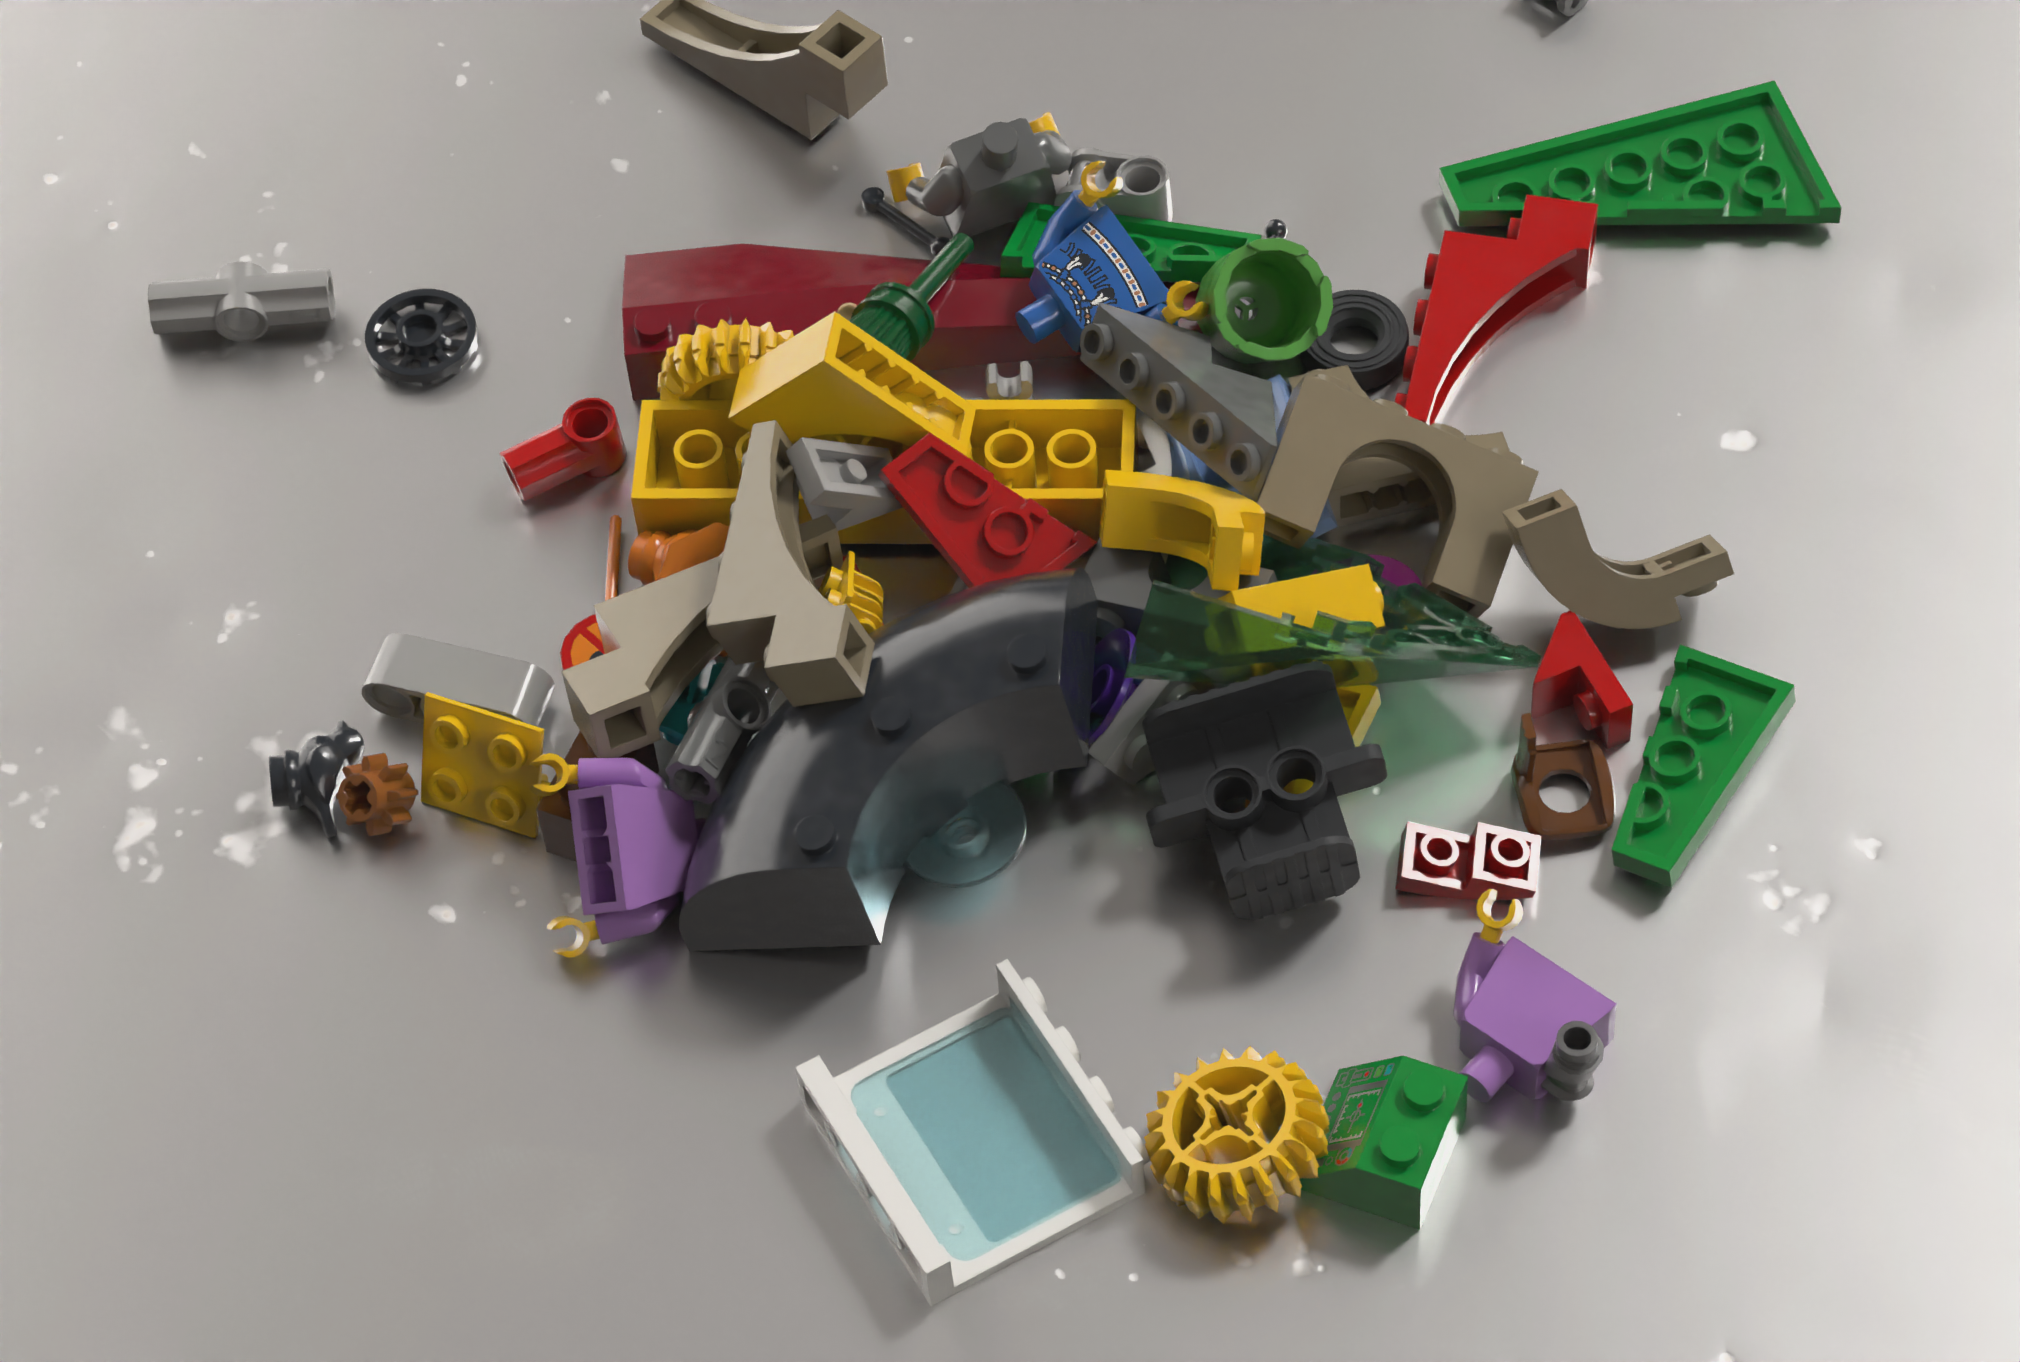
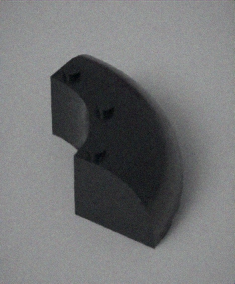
[679,568,1098,951]

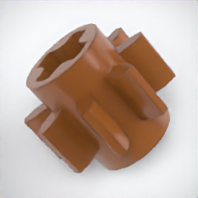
[336,753,419,836]

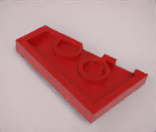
[878,432,1097,588]

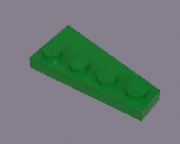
[1000,202,1262,282]
[1611,644,1796,888]

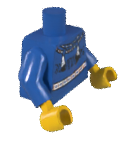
[1015,161,1208,352]

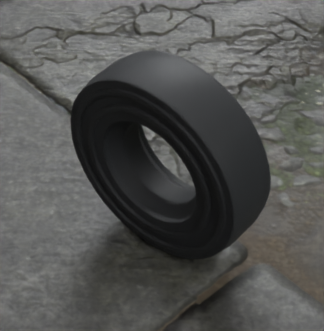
[1301,290,1409,391]

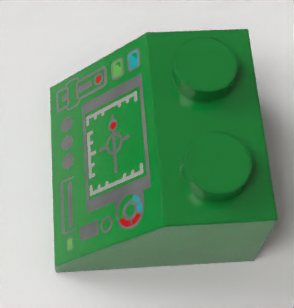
[1299,1055,1468,1230]

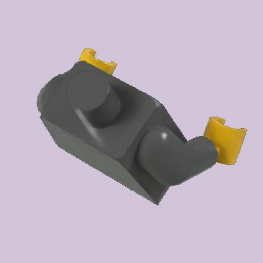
[886,112,1072,237]

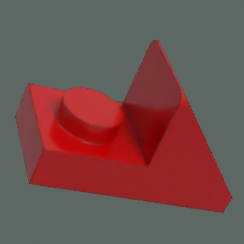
[1531,610,1633,750]

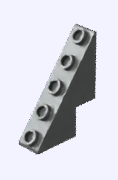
[1080,302,1277,502]

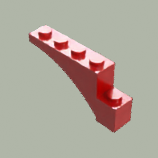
[1395,194,1598,425]

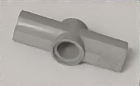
[148,261,335,341]

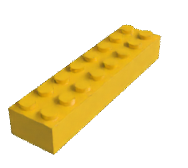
[631,399,1138,544]

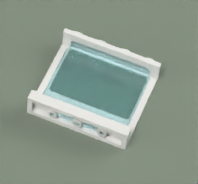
[795,959,1149,1306]

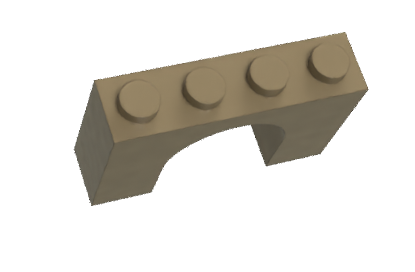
[1256,373,1539,622]

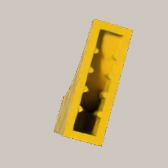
[729,311,976,456]

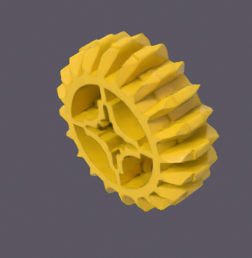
[657,318,794,400]
[1144,1046,1330,1224]

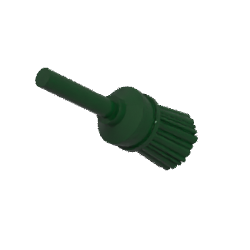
[849,233,974,362]

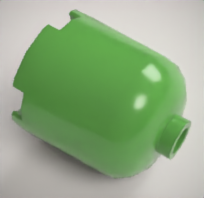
[1195,238,1333,364]

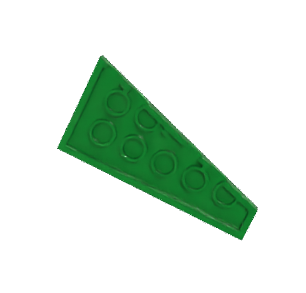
[1439,80,1842,226]

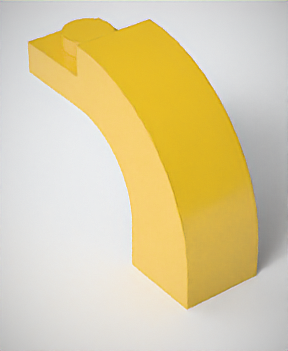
[1099,470,1265,591]

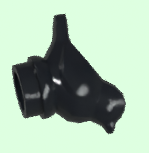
[269,720,364,838]

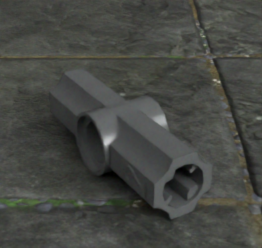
[665,657,779,805]

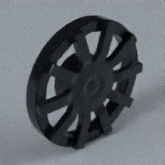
[365,289,478,386]

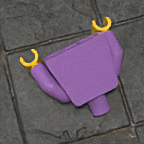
[530,753,706,957]

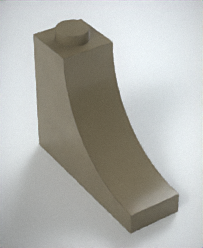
[1288,365,1510,527]

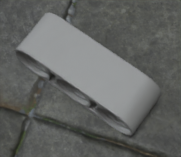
[361,633,555,727]

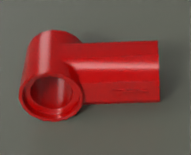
[499,398,627,501]

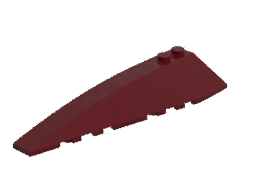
[622,243,1203,401]

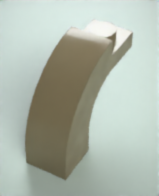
[1502,489,1734,629]

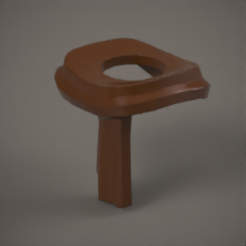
[1511,713,1616,841]

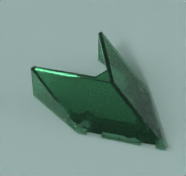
[1124,534,1541,688]

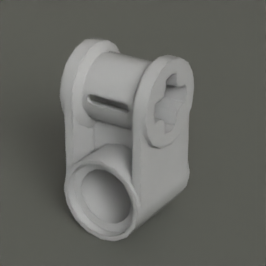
[1054,148,1173,222]

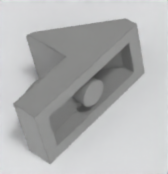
[786,437,903,531]

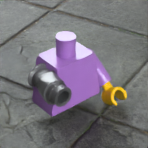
[1453,889,1617,1103]

